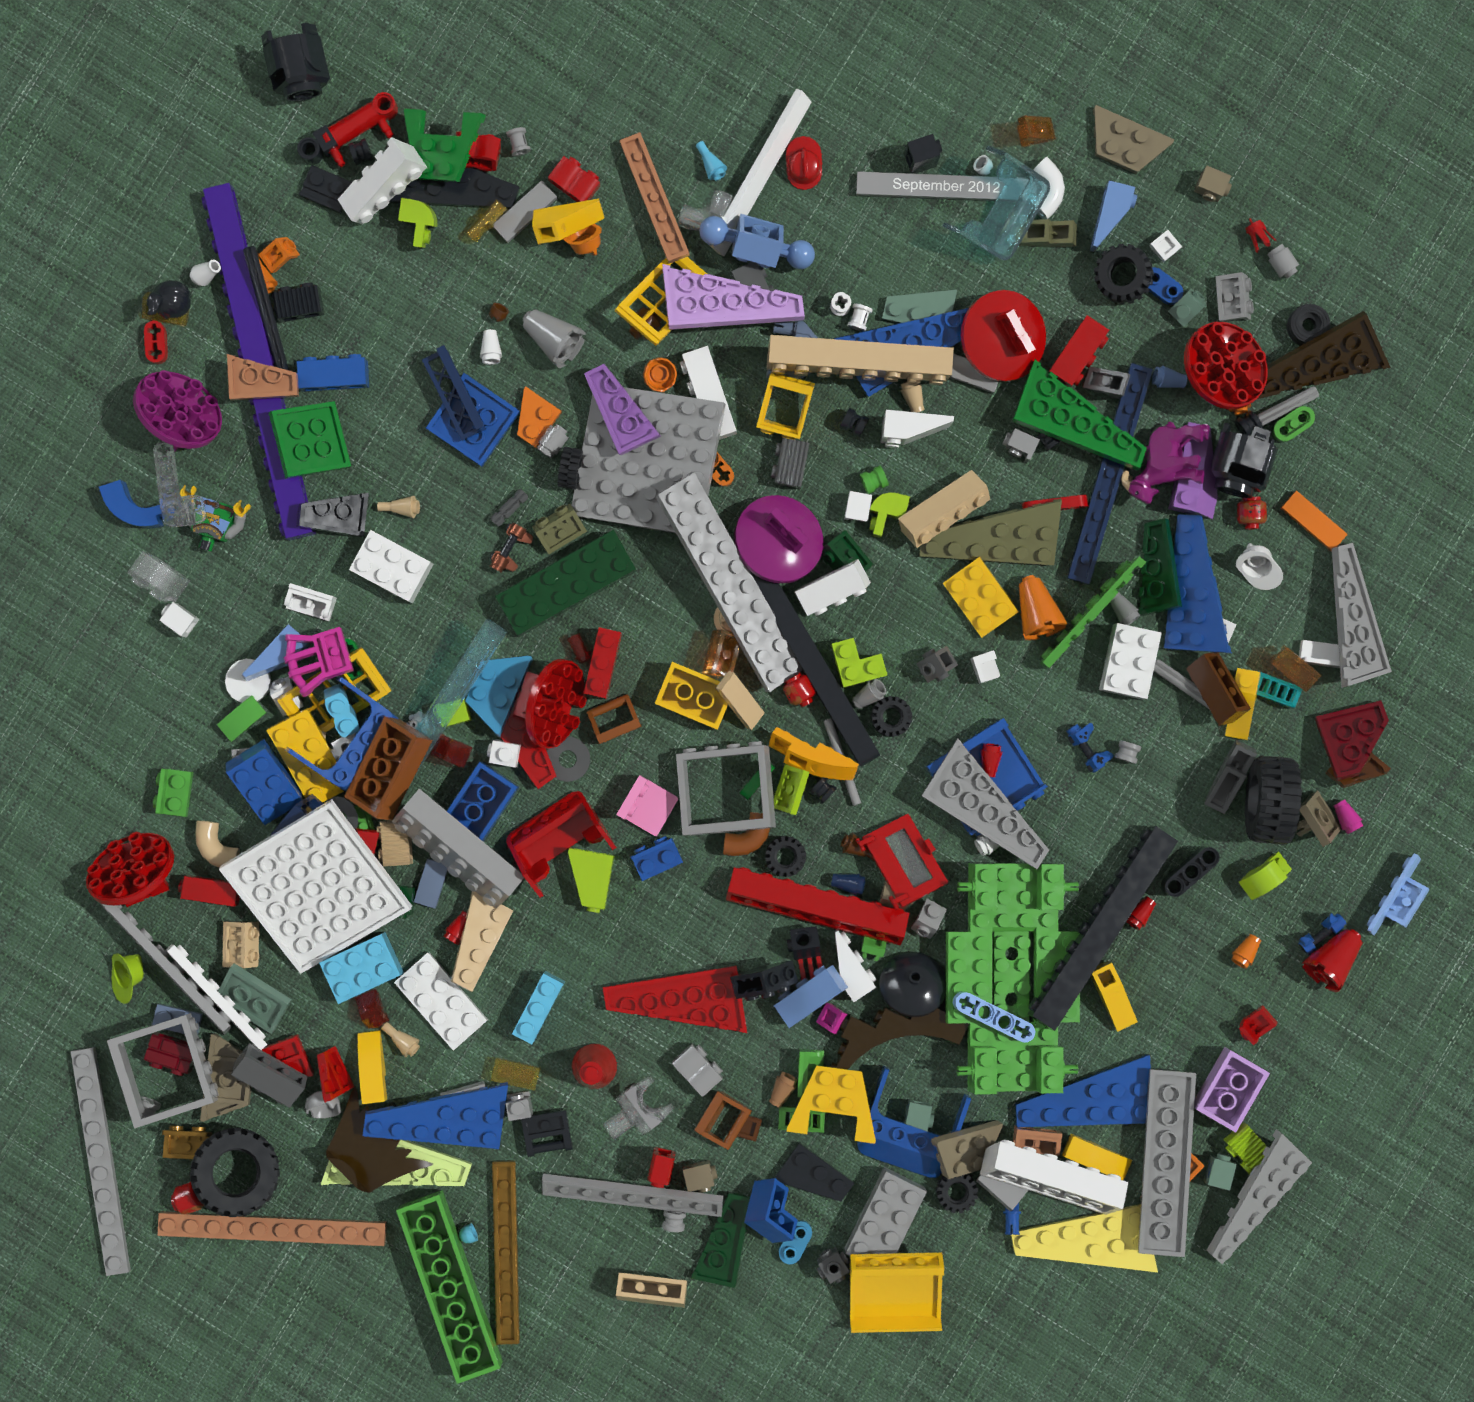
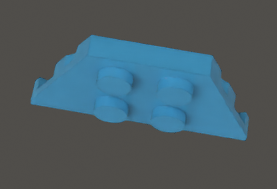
[465,656,533,737]

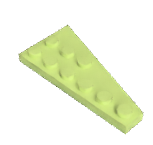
[321,1140,472,1186]

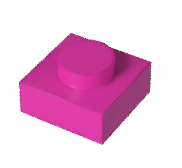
[816,1003,847,1034]

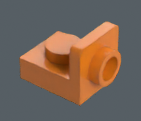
[258,237,300,273]

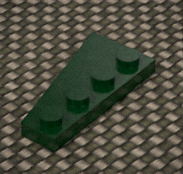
[1138,518,1182,616]
[691,1192,751,1288]

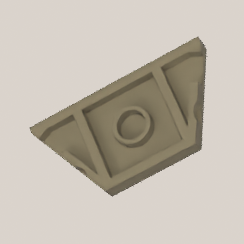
[1093,105,1174,174]
[200,1033,252,1122]
[931,1120,1003,1179]

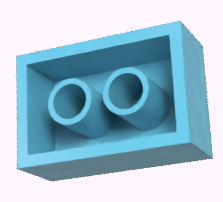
[319,932,404,1004]

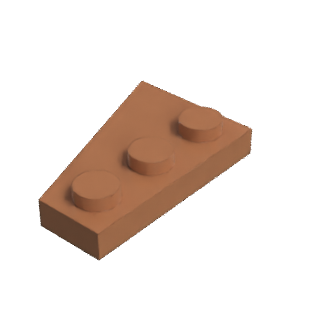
[227,354,299,400]

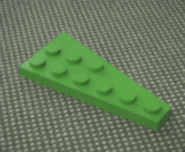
[1040,556,1146,669]

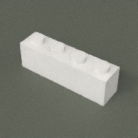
[680,346,737,440]

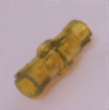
[466,199,507,242]

